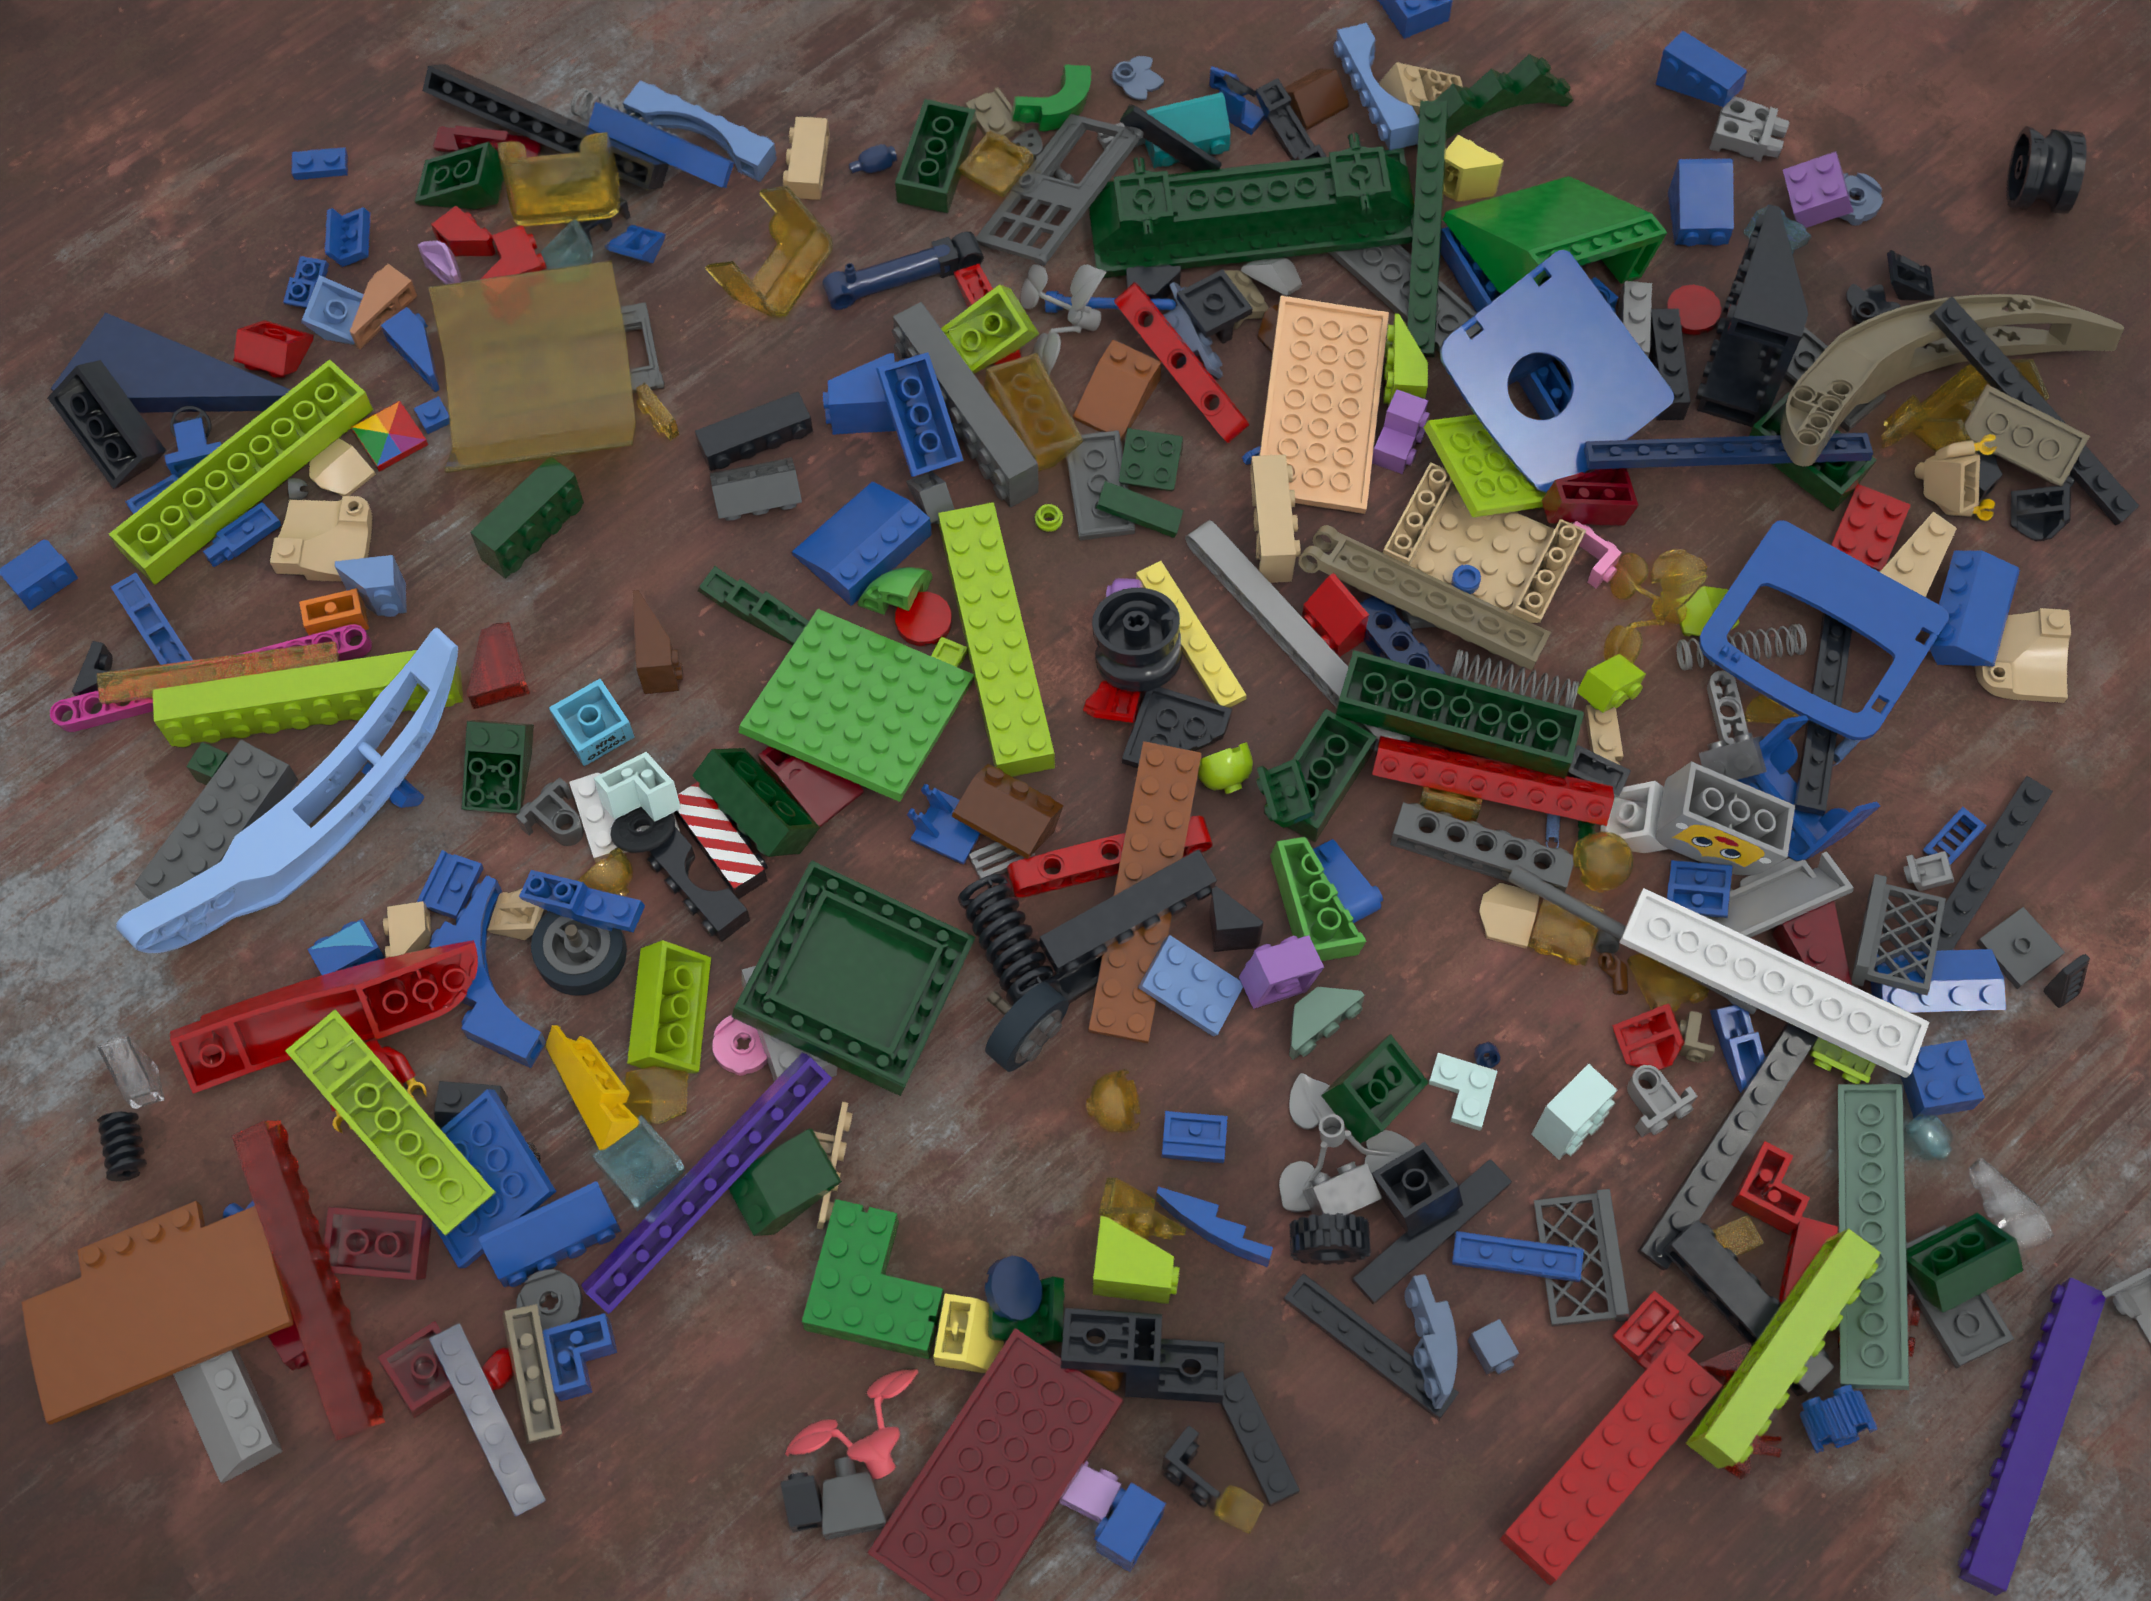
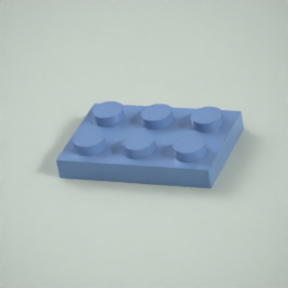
[1138,935,1243,1037]

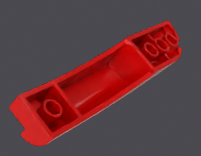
[170,940,478,1094]

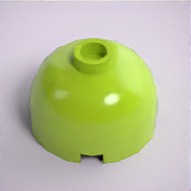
[1198,742,1253,794]

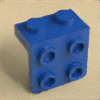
[0,540,78,611]

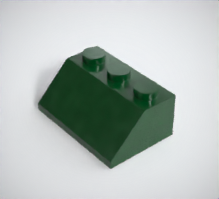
[1906,1213,2024,1313]

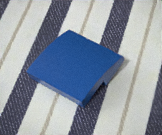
[1667,860,1732,918]

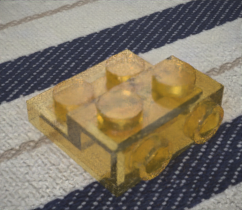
[959,130,1034,198]
[1528,898,1604,966]
[1626,953,1710,1012]

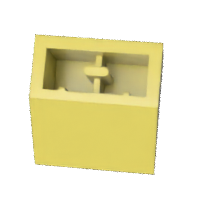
[1443,135,1504,202]
[934,1294,1004,1373]

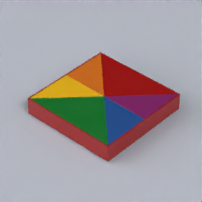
[351,401,428,472]

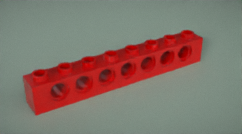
[1372,736,1614,826]

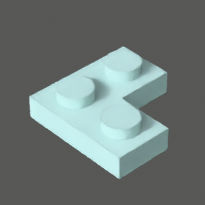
[1429,1053,1497,1131]

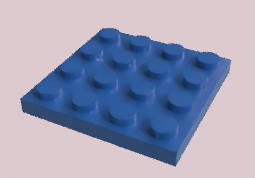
[432,1089,557,1268]

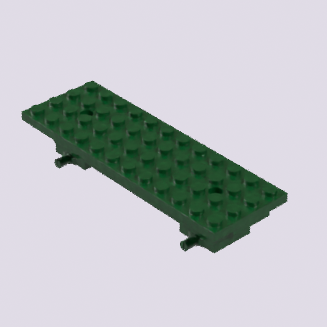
[1088,133,1415,278]

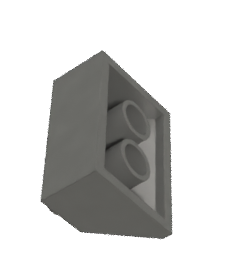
[710,457,802,521]

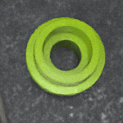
[1035,504,1063,532]

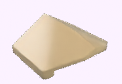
[310,438,376,497]
[1479,883,1539,949]
[487,888,544,940]

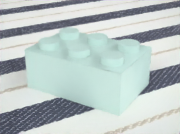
[1531,1064,1617,1160]

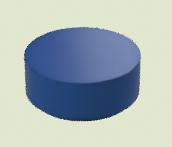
[1451,565,1481,594]

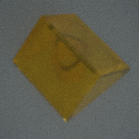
[1419,786,1482,822]

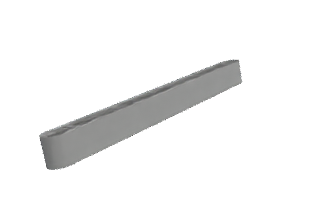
[1185,520,1410,752]

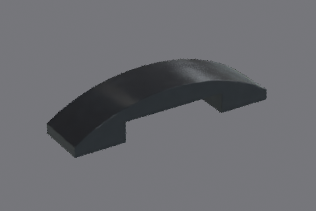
[1255,78,1327,161]

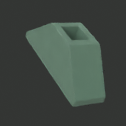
[1289,987,1365,1060]

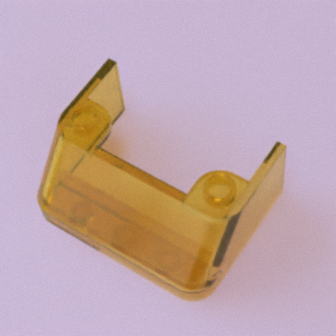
[705,185,833,318]
[1905,359,2050,454]

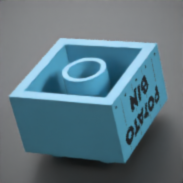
[549,679,634,766]

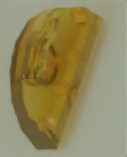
[1650,549,1708,584]
[1744,694,1800,723]

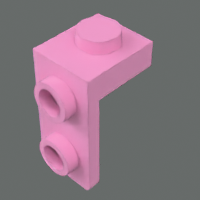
[1573,521,1622,589]

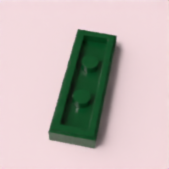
[1095,481,1184,538]

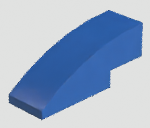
[1710,1004,1765,1094]

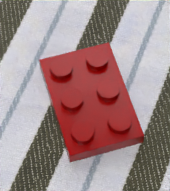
[1831,484,1911,572]

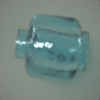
[1905,1114,1953,1161]

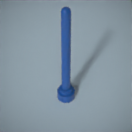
[1045,291,1176,313]

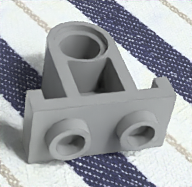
[1627,1065,1698,1137]

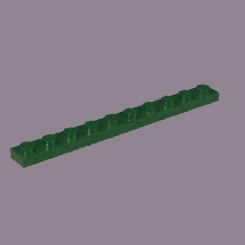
[1408,101,1448,357]

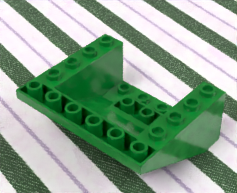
[1443,176,1668,294]

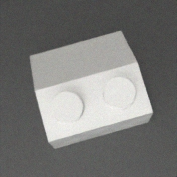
[1599,781,1668,853]

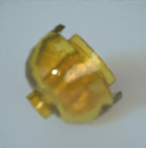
[1573,831,1634,893]
[577,847,633,896]
[1086,1069,1140,1133]

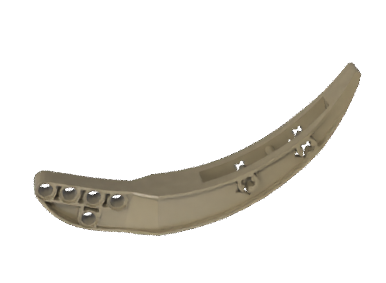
[1780,294,2124,466]

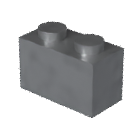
[1302,1161,1382,1216]

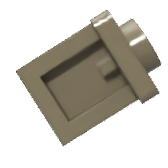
[1678,1011,1715,1063]

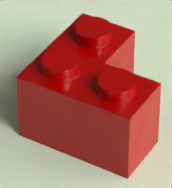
[1731,1141,1810,1235]

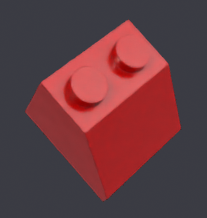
[233,320,314,378]
[1302,573,1369,657]

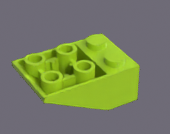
[1383,314,1428,407]

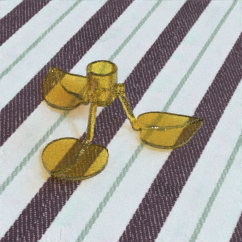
[1604,553,1708,663]

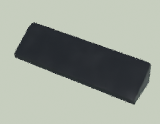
[1120,104,1222,171]

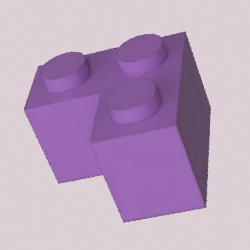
[1372,390,1430,474]

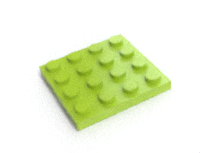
[1423,415,1546,518]

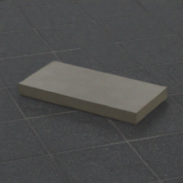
[1958,385,2090,487]

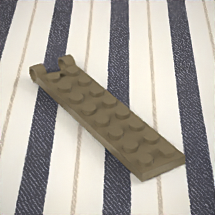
[1299,525,1551,670]

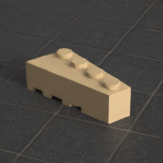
[1250,454,1301,583]
[1880,512,1957,597]

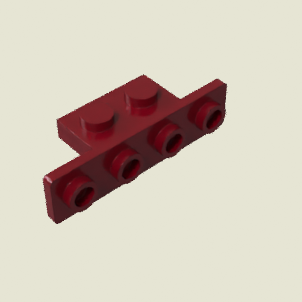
[433,125,542,163]

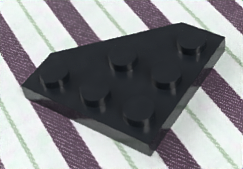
[1122,687,1232,768]

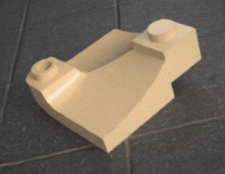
[270,496,372,581]
[1975,608,2071,703]

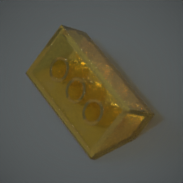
[984,353,1083,471]

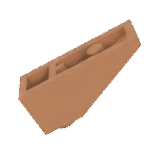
[350,264,417,349]

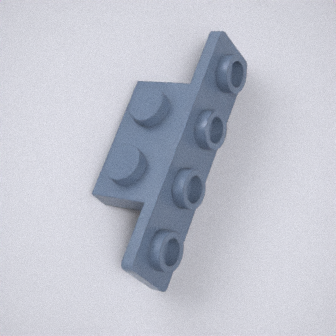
[1164,282,1223,379]

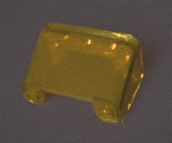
[498,132,620,226]

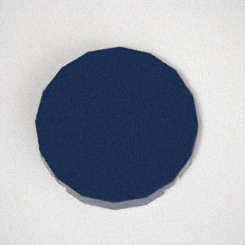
[985,1255,1042,1322]

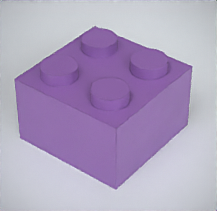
[1783,152,1853,230]
[1239,935,1324,1009]

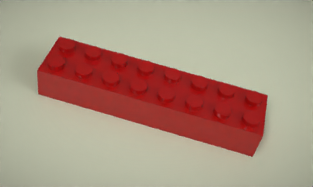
[1499,1341,1723,1586]

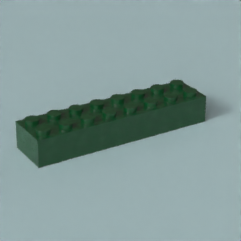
[1336,650,1584,778]

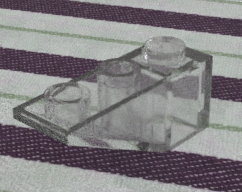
[97,1036,165,1109]
[1969,1158,2054,1252]

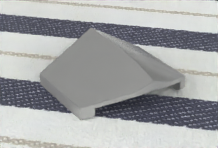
[1241,258,1302,296]

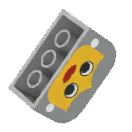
[1656,762,1795,875]

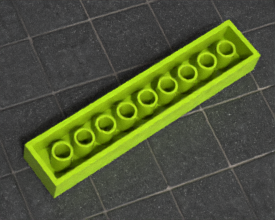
[109,359,373,585]
[938,502,1055,777]
[153,650,464,747]

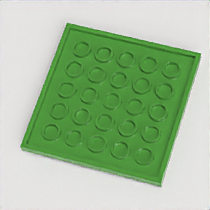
[739,609,974,802]

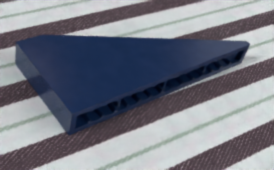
[51,313,290,413]

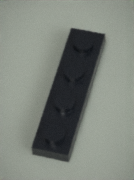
[1220,1371,1300,1506]

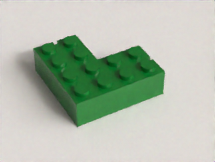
[802,1199,944,1359]

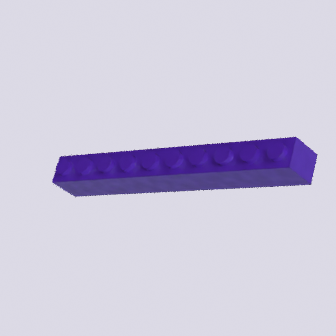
[581,1052,832,1314]
[1958,1277,2106,1596]

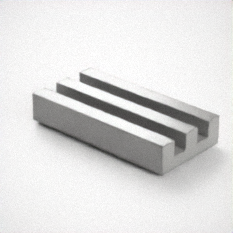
[969,842,1035,879]

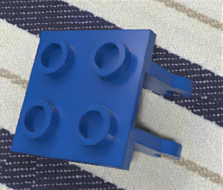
[907,784,981,865]

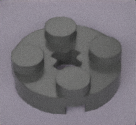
[517,1269,583,1330]

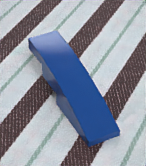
[111,573,196,673]
[1156,1187,1273,1267]

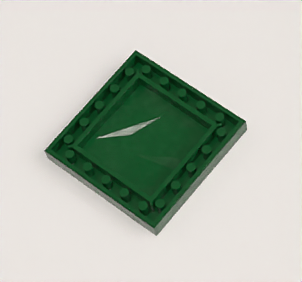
[731,860,976,1096]

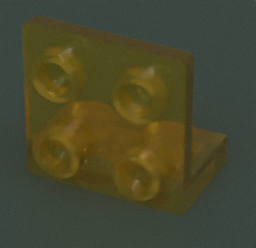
[1099,1177,1187,1239]

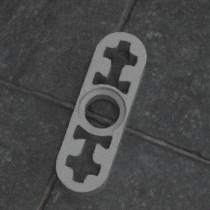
[1707,671,1748,745]

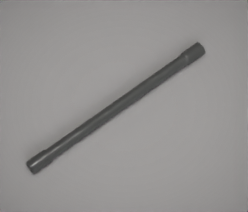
[1508,864,1757,1015]

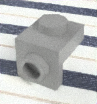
[1904,851,1955,891]

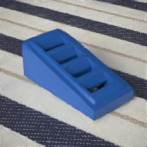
[1922,807,1987,865]

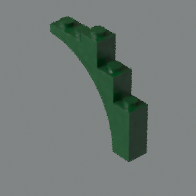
[1417,54,1574,145]

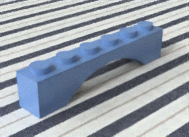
[1333,23,1419,151]
[623,81,777,182]

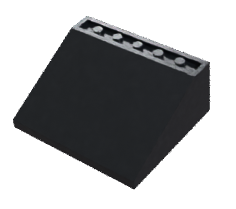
[1695,204,1808,427]

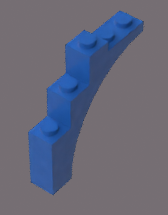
[429,875,546,1068]

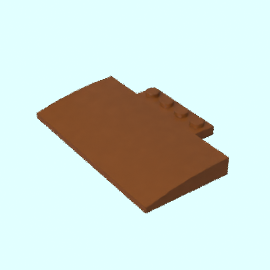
[22,1201,293,1425]

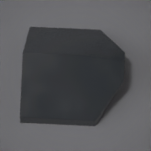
[1887,250,1935,300]
[2011,484,2071,541]

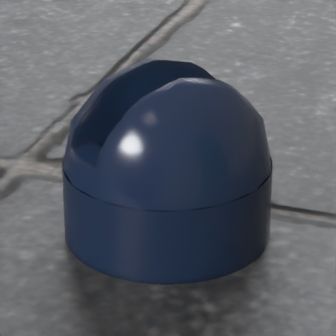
[1474,1042,1501,1068]

